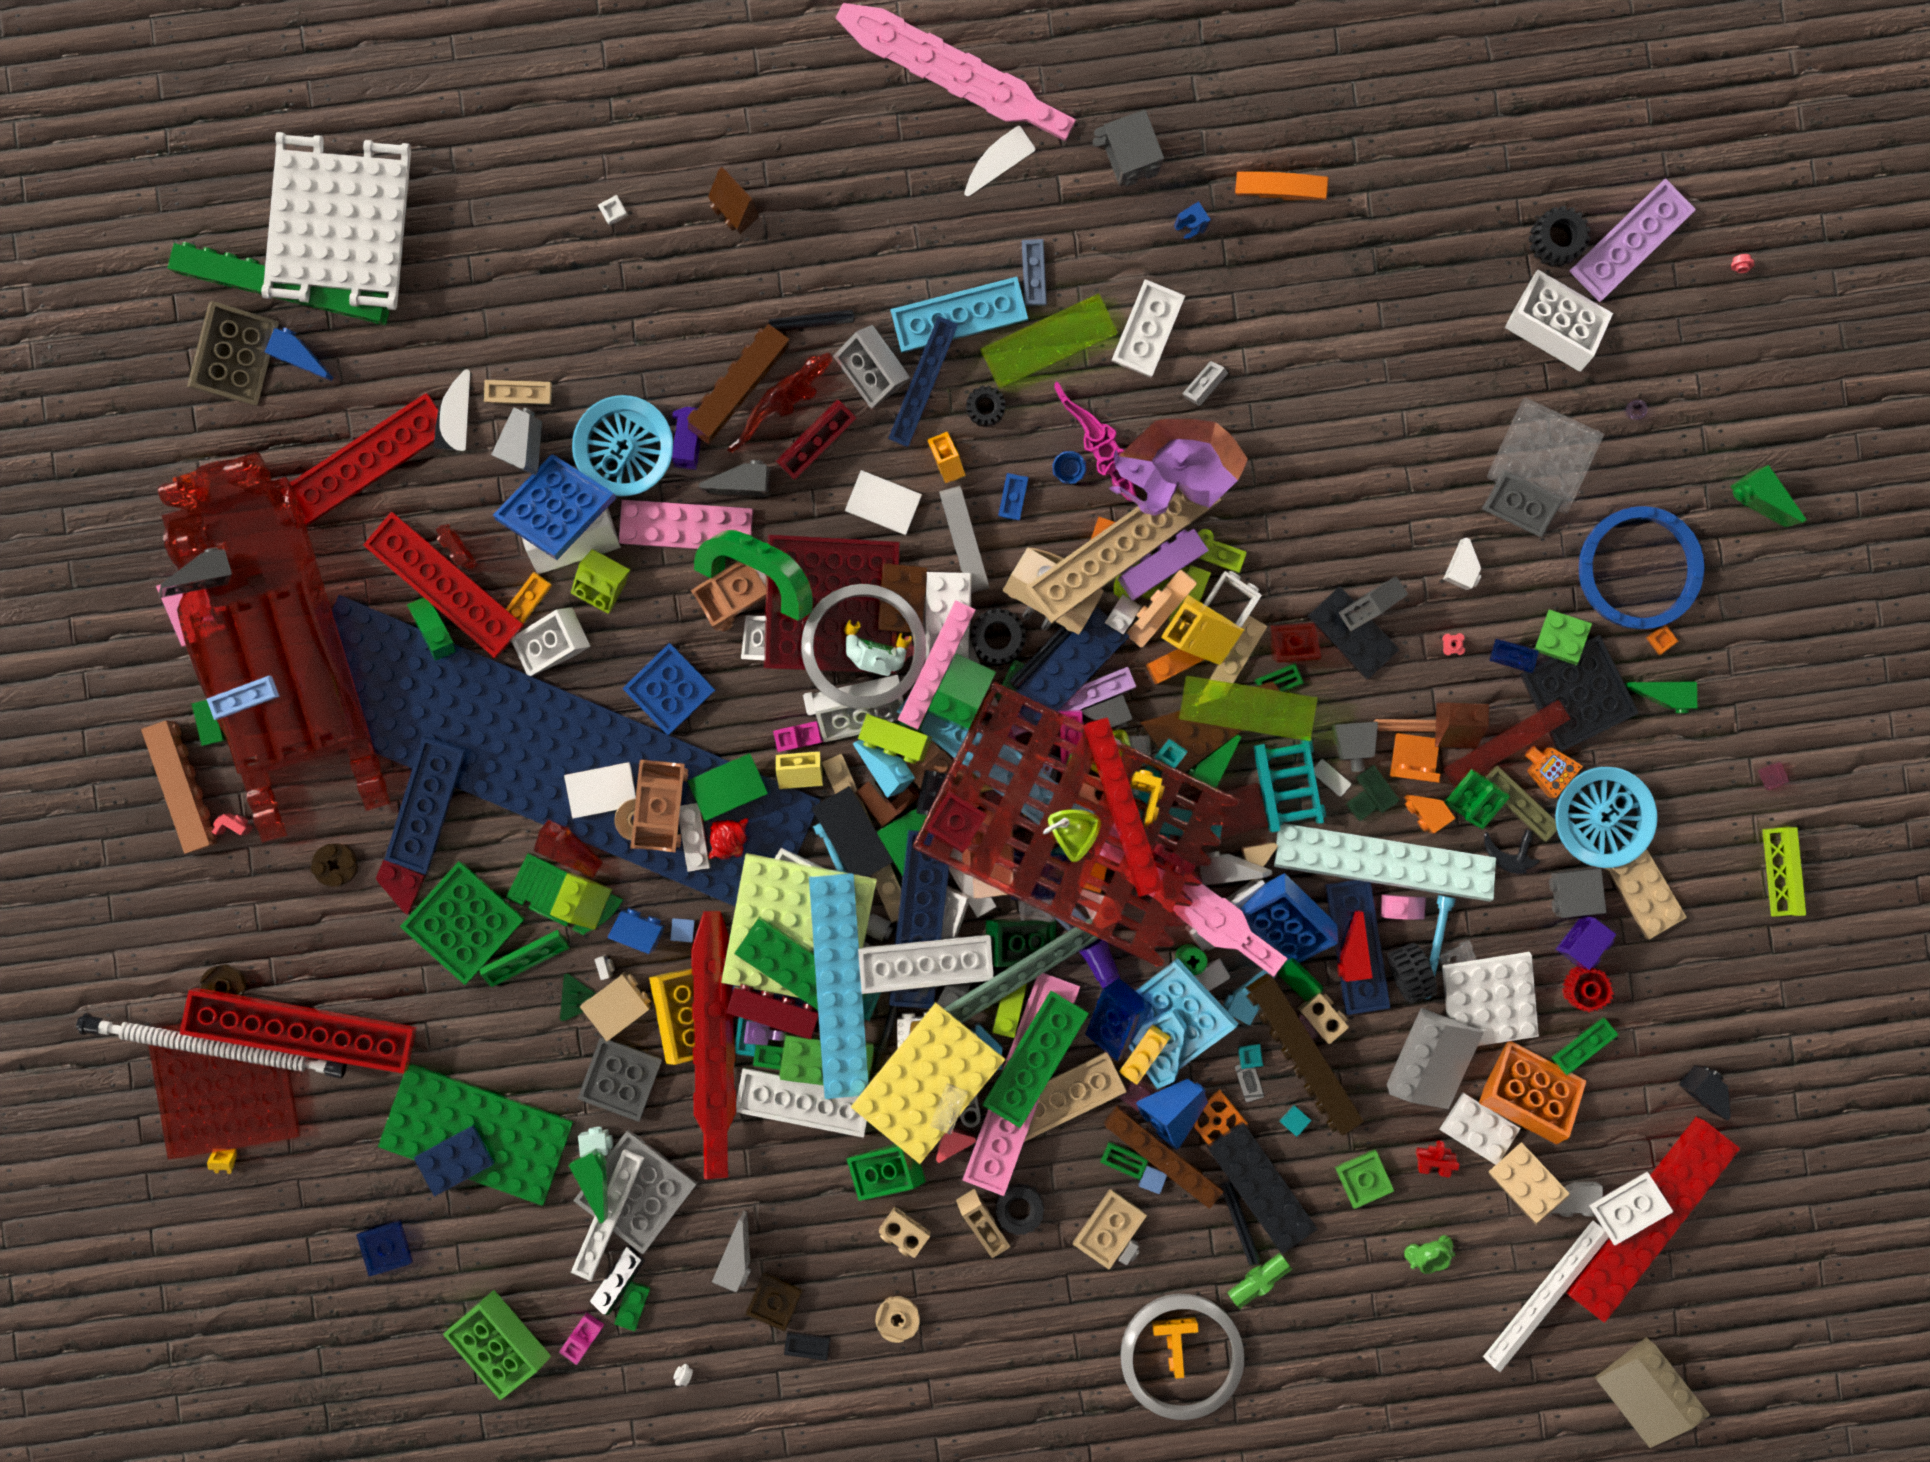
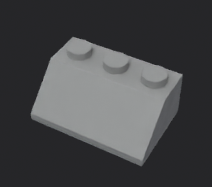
[833,325,911,409]

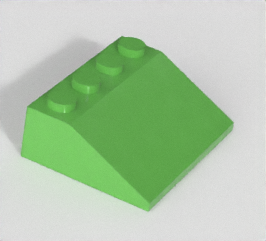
[443,1290,551,1400]

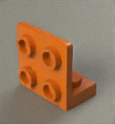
[1390,733,1440,783]

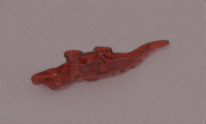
[727,352,833,452]

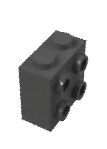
[1549,868,1606,918]

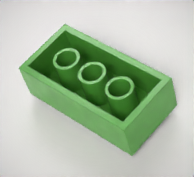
[779,1032,874,1085]

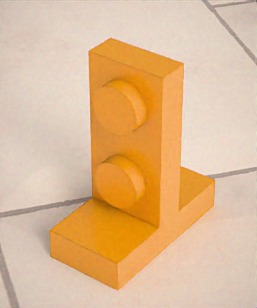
[1152,1317,1198,1379]

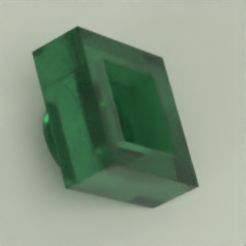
[1345,791,1377,821]

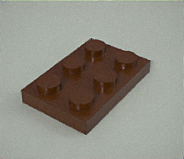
[878,564,927,633]

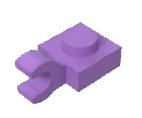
[744,1021,785,1046]

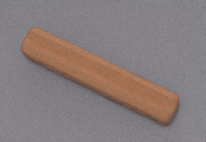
[1374,719,1436,732]

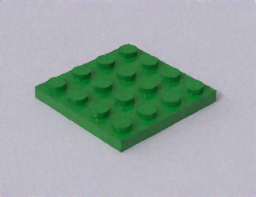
[400,861,525,985]

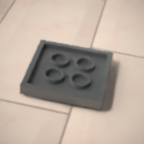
[577,1036,663,1122]

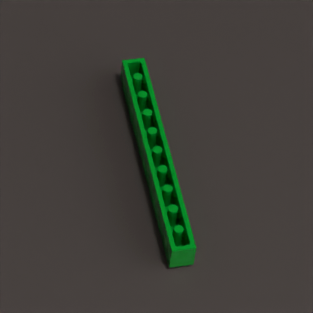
[167,242,390,326]

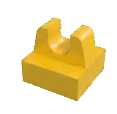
[207,1148,237,1174]

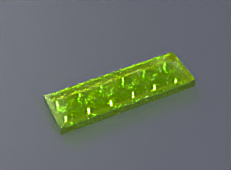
[980,293,1118,389]
[1179,676,1317,741]

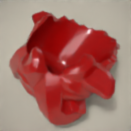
[709,818,748,859]

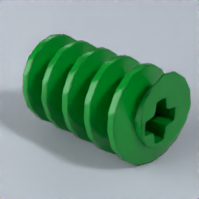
[1175,944,1207,976]

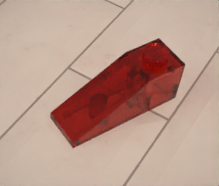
[533,820,603,878]

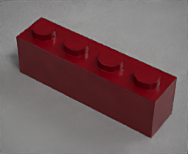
[776,400,856,480]
[726,983,819,1039]

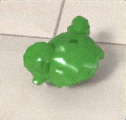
[1404,1235,1455,1274]

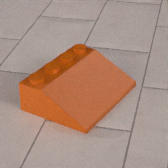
[1479,1041,1586,1145]

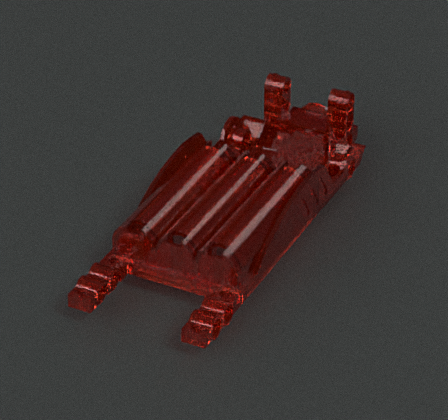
[158,452,391,843]

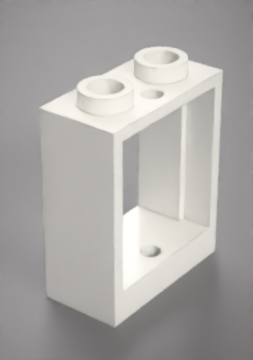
[1203,571,1262,627]

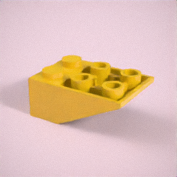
[1161,595,1244,665]

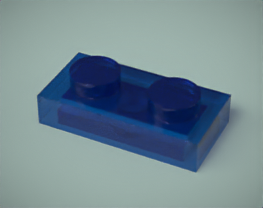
[1489,639,1539,673]

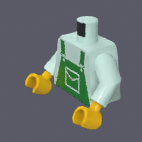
[844,620,912,676]

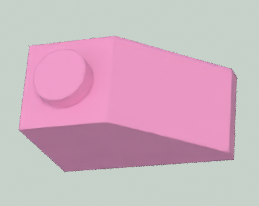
[1380,894,1426,919]

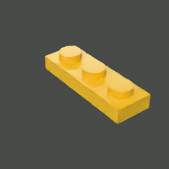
[1119,1024,1170,1085]

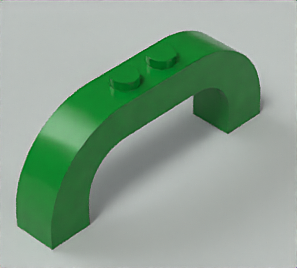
[694,530,813,621]

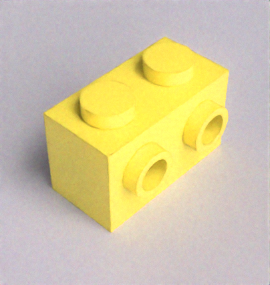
[776,751,823,789]

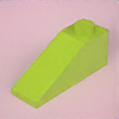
[992,966,1027,1038]

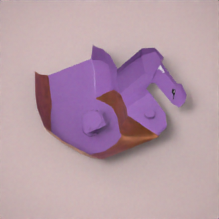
[1109,419,1248,516]

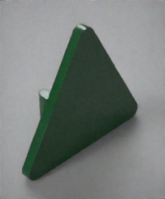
[560,973,597,1021]

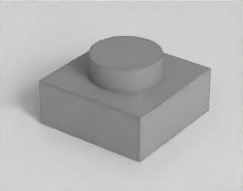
[1118,1238,1139,1265]

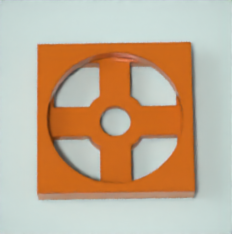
[1193,1089,1248,1145]

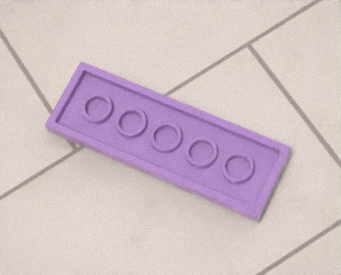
[1569,178,1696,302]

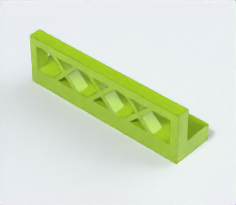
[1762,827,1806,917]

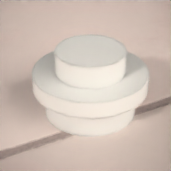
[674,1364,693,1386]

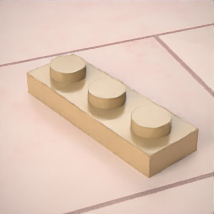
[484,380,552,405]

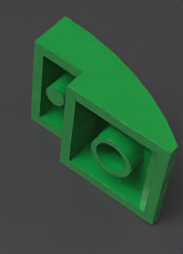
[687,753,768,821]

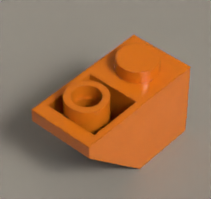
[1404,795,1455,834]

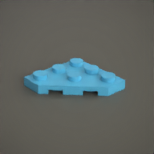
[1121,1008,1187,1089]

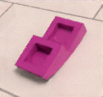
[773,721,824,752]
[559,1312,604,1365]

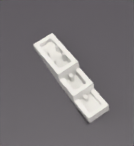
[949,847,996,918]

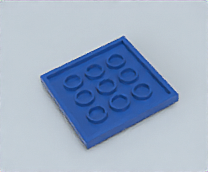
[493,454,616,560]

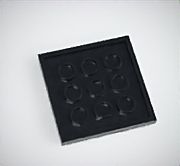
[1519,635,1639,752]

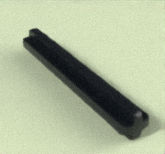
[768,310,855,331]
[1010,626,1073,689]
[1220,1181,1260,1266]

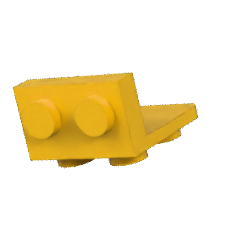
[1129,770,1164,828]

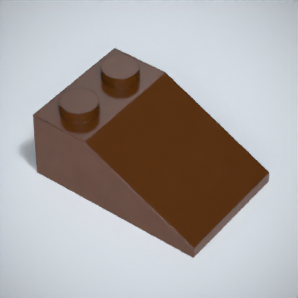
[708,167,759,234]

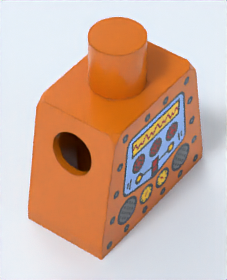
[1525,746,1583,798]

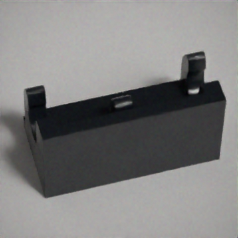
[916,770,953,817]

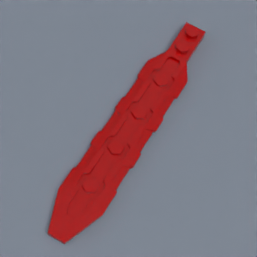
[691,911,736,1179]

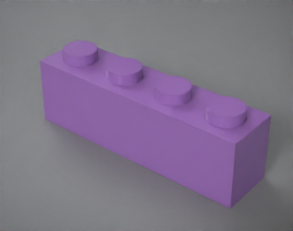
[1118,529,1208,601]

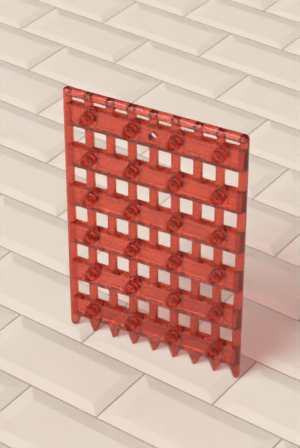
[913,682,1239,967]

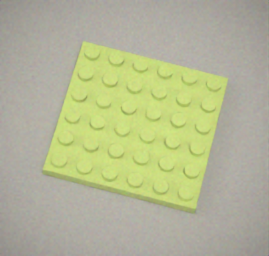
[721,853,877,998]

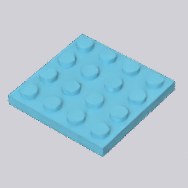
[1117,958,1239,1069]

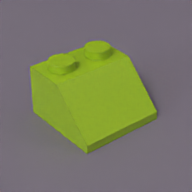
[550,872,612,930]

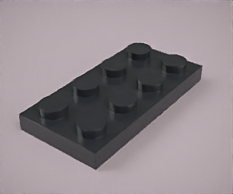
[1307,586,1400,680]

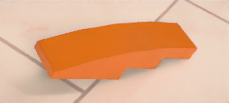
[1235,172,1329,200]

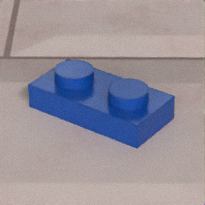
[998,473,1028,521]

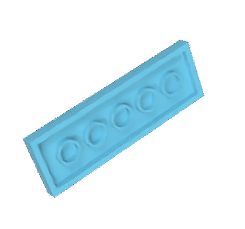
[890,277,1028,353]

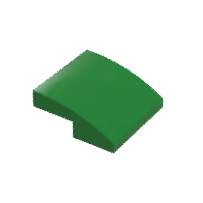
[1445,769,1510,830]

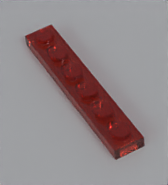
[1443,700,1570,788]

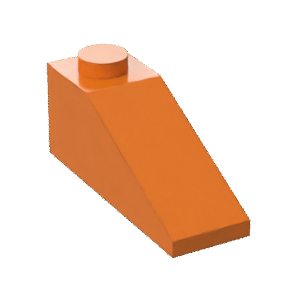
[1146,648,1205,684]

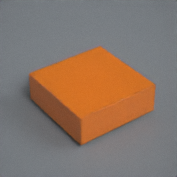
[1646,625,1679,655]

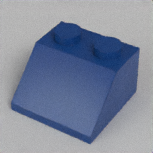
[608,908,665,954]

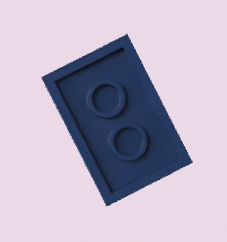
[414,1125,494,1196]

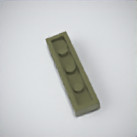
[1485,766,1557,842]

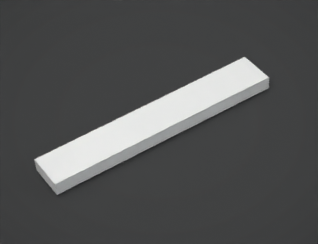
[571,1149,644,1281]

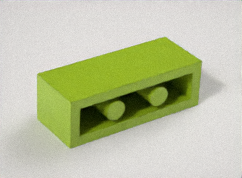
[858,714,932,764]

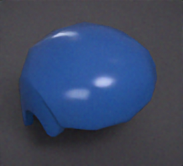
[1052,451,1087,484]

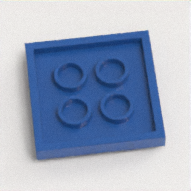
[622,643,716,736]

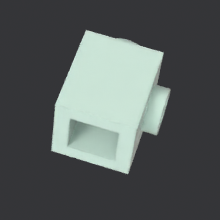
[578,1127,613,1157]

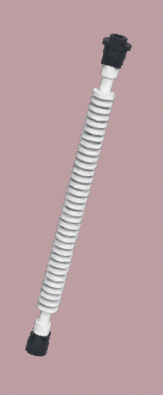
[76,1013,347,1079]

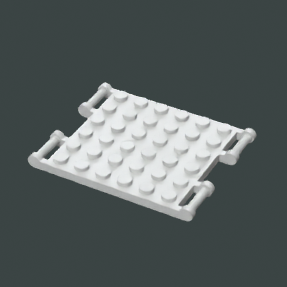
[261,132,411,310]

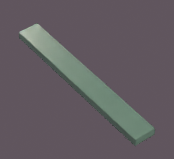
[944,918,1101,1023]

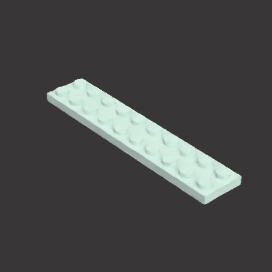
[1274,823,1496,902]

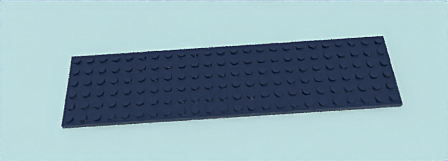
[287,595,821,907]

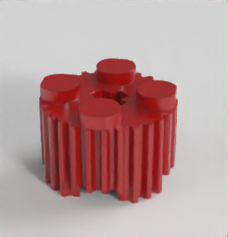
[1562,966,1614,1012]

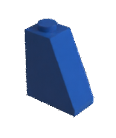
[1136,1079,1208,1150]

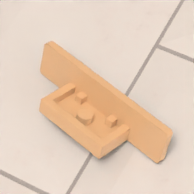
[1127,570,1197,647]

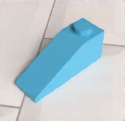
[853,740,915,798]
[1223,969,1276,1025]

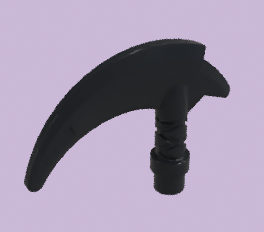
[1484,829,1540,874]

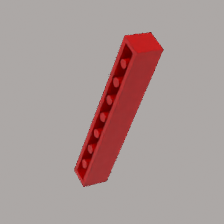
[1084,717,1163,897]

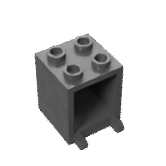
[1092,109,1164,187]

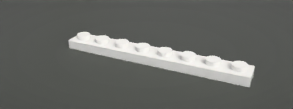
[1483,1221,1609,1372]

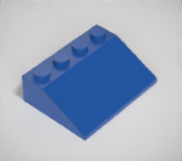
[1240,873,1338,963]

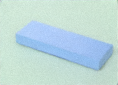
[207,676,279,720]

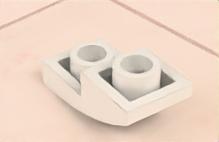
[1195,958,1230,991]

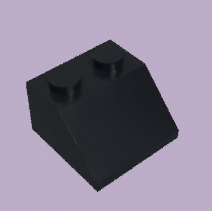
[1678,1065,1731,1121]

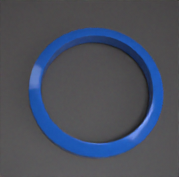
[1579,506,1704,629]

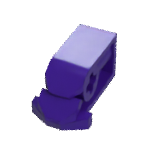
[672,407,701,470]

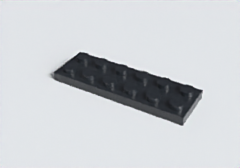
[1207,1121,1318,1254]

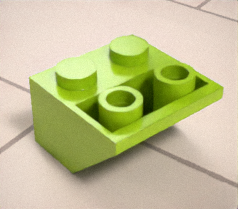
[571,549,630,614]

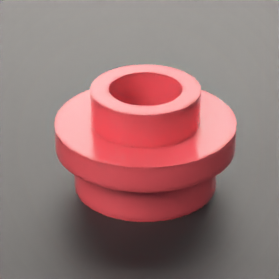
[1731,254,1755,273]

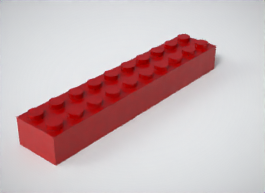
[179,988,417,1074]
[1565,1117,1740,1323]

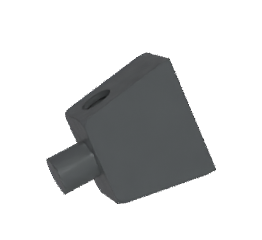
[1332,722,1378,772]

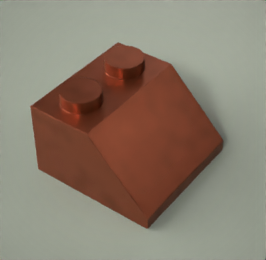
[1435,703,1489,748]
[855,777,920,827]

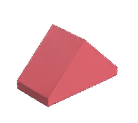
[936,1127,977,1163]

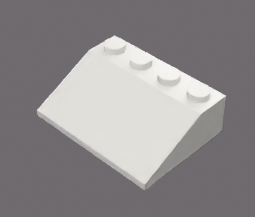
[1505,270,1613,372]

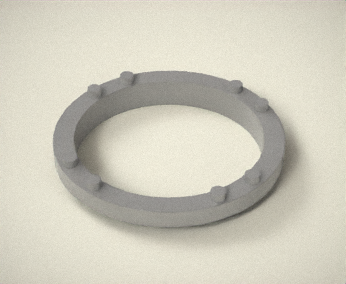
[801,584,926,709]
[1120,1293,1244,1420]

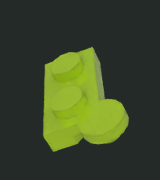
[1198,529,1247,573]

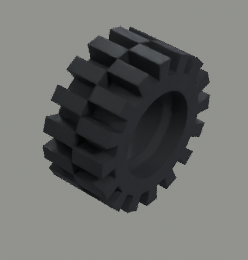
[966,385,1006,427]

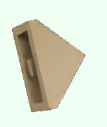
[1241,842,1278,882]

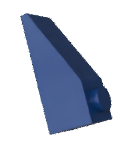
[265,328,334,381]

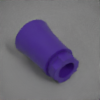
[1079,937,1120,988]

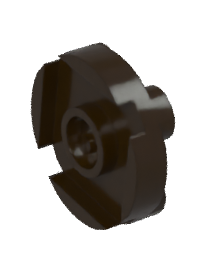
[311,843,358,887]
[200,964,247,996]

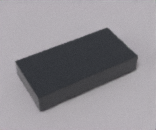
[784,1331,831,1361]

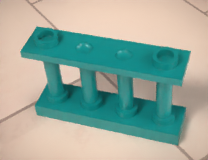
[1253,736,1326,832]

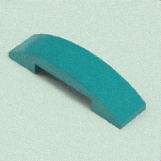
[1131,738,1188,803]

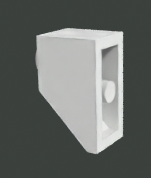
[1443,538,1481,590]

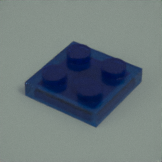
[356,1220,413,1277]

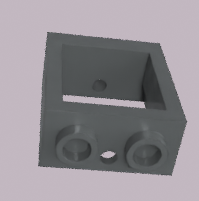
[1339,576,1408,631]

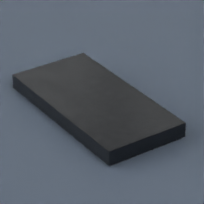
[811,786,893,877]

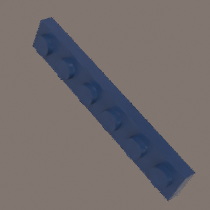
[888,316,958,447]

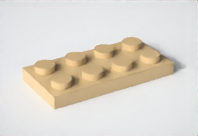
[1605,849,1687,939]

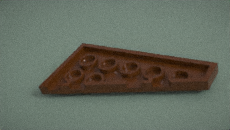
[1140,682,1286,776]

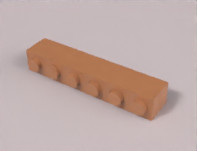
[141,720,217,854]

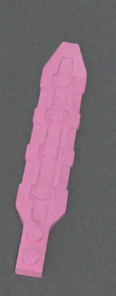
[836,3,1076,141]
[1086,806,1287,977]

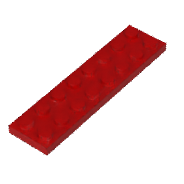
[280,393,439,526]
[363,512,525,658]

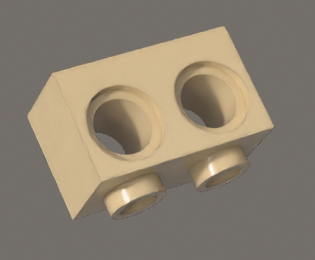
[1297,993,1349,1044]
[879,1206,930,1258]

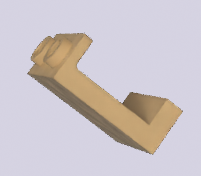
[580,972,651,1041]

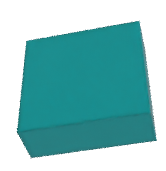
[1238,1044,1263,1069]
[1280,1105,1311,1137]

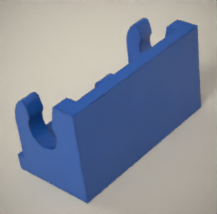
[1174,201,1210,239]

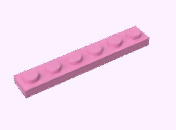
[898,600,975,730]

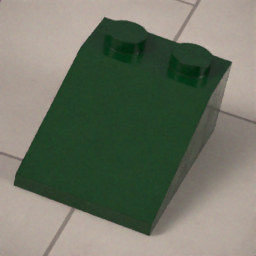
[986,919,1056,967]

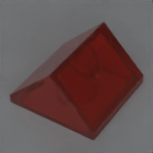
[1270,622,1321,663]

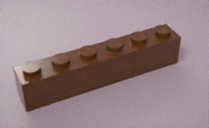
[687,324,790,444]
[1104,1105,1223,1209]

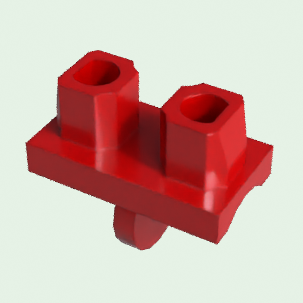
[1415,1140,1459,1178]

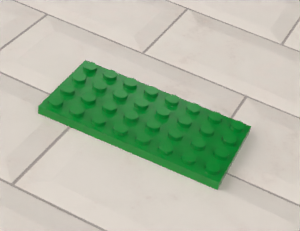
[378,1063,574,1206]

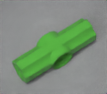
[1228,1253,1292,1309]

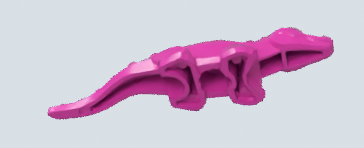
[1054,381,1136,501]

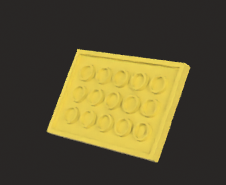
[851,1002,1005,1164]

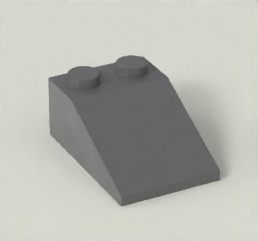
[699,460,771,497]
[158,548,232,598]

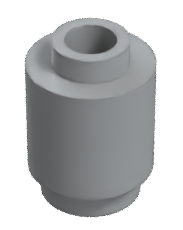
[866,913,893,942]

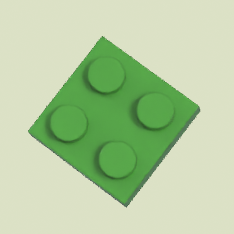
[1534,610,1592,665]
[1335,1149,1394,1209]

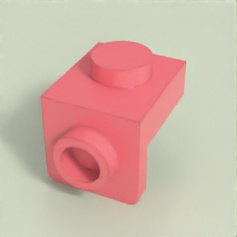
[212,813,253,835]

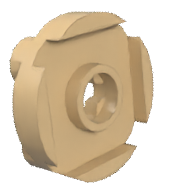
[875,1296,920,1343]

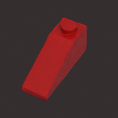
[1337,911,1372,982]

